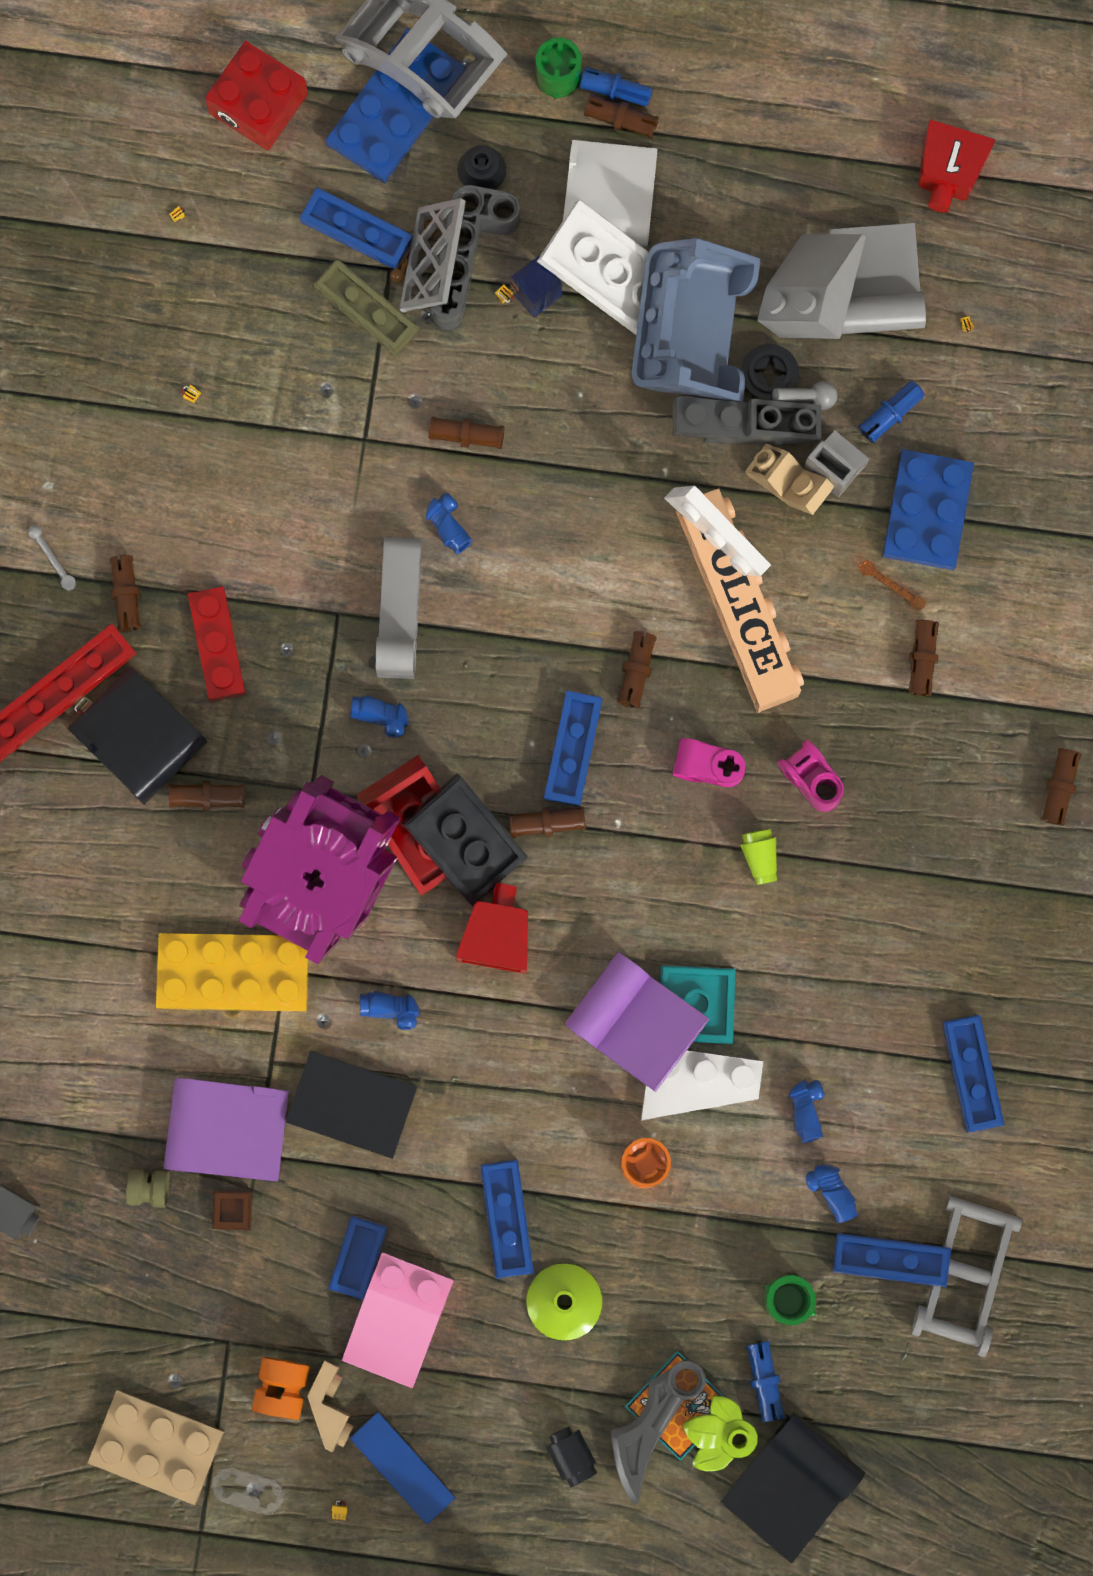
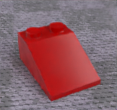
[356,755,448,896]

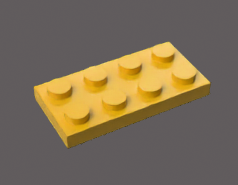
[156,933,309,1012]

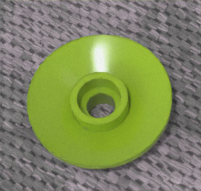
[526,1264,602,1340]

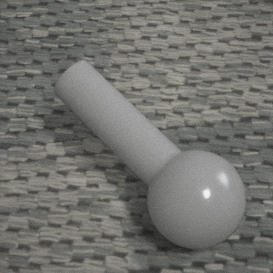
[772,381,838,410]

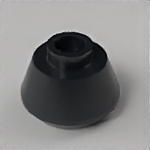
[457,145,506,190]

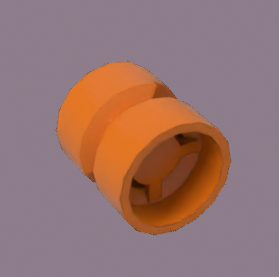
[620,1138,671,1189]
[251,1356,311,1420]

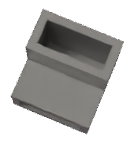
[804,430,870,498]

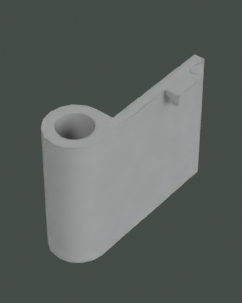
[828,223,926,334]

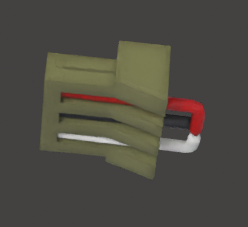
[74,696,93,714]

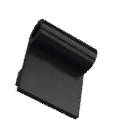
[67,667,208,805]
[720,1412,866,1563]

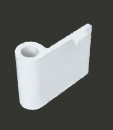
[563,140,658,249]

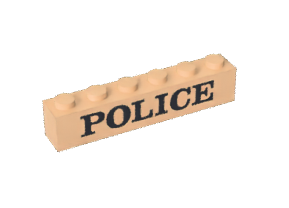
[676,488,804,713]

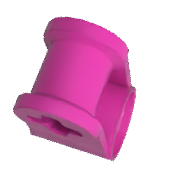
[672,738,745,788]
[777,740,844,812]

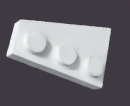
[664,485,771,576]
[641,1050,763,1121]

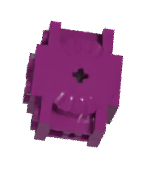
[239,775,401,964]

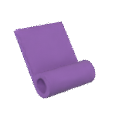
[564,952,709,1092]
[163,1078,289,1182]

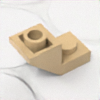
[745,444,834,515]
[307,1360,353,1452]

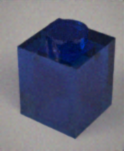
[511,255,562,318]

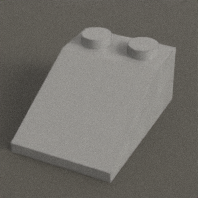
[757,234,866,339]

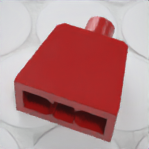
[456,883,528,974]

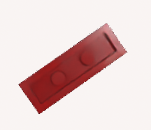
[188,586,246,702]

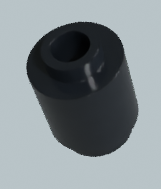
[545,1426,597,1488]

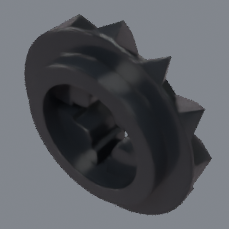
[741,344,799,400]

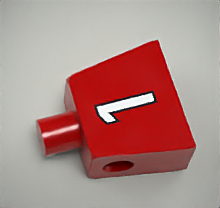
[918,119,996,213]

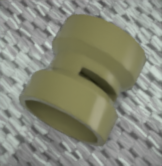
[126,1168,170,1208]

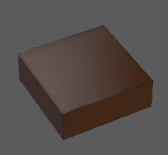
[212,1191,253,1230]

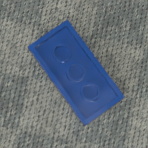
[325,28,466,184]

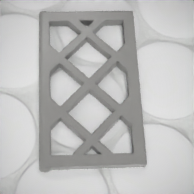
[399,198,466,312]

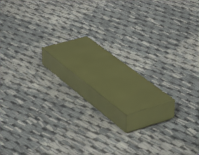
[313,258,419,356]

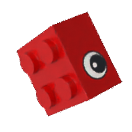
[205,40,308,151]

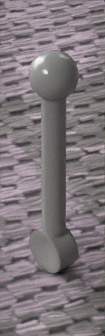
[28,525,76,591]

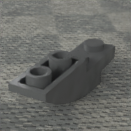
[672,396,821,445]

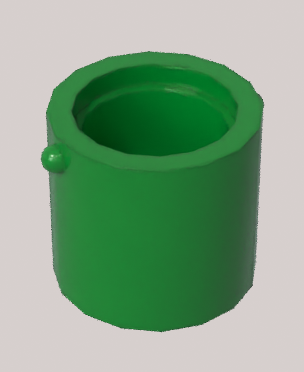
[535,37,582,99]
[763,1275,816,1325]

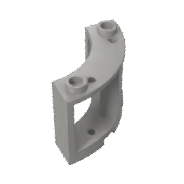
[335,0,507,118]

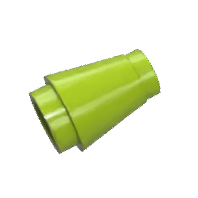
[740,828,777,885]

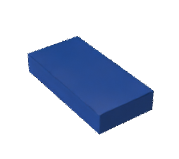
[328,1216,388,1300]

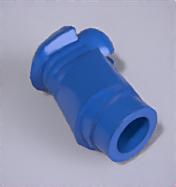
[426,493,473,554]
[350,694,409,738]
[359,990,420,1030]
[788,1079,825,1144]
[805,1164,858,1223]

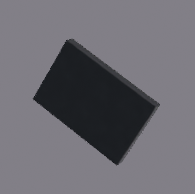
[401,774,528,907]
[286,1051,418,1159]

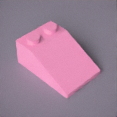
[342,1252,454,1388]

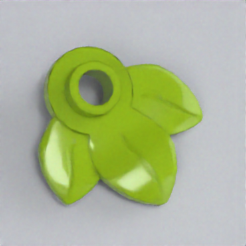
[682,1395,758,1471]

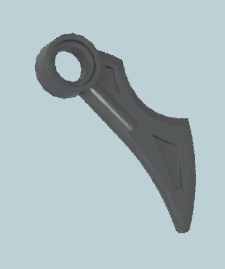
[611,1360,706,1505]

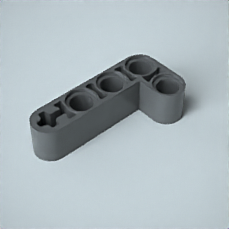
[431,185,520,330]

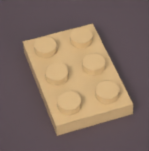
[88,1390,225,1505]

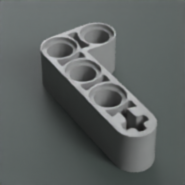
[376,537,422,679]

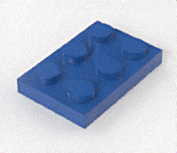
[882,449,974,571]

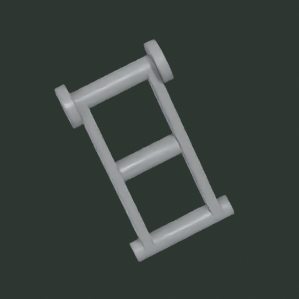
[911,1196,1023,1357]

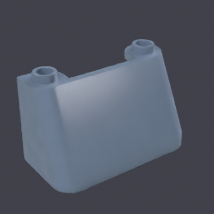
[632,238,761,402]

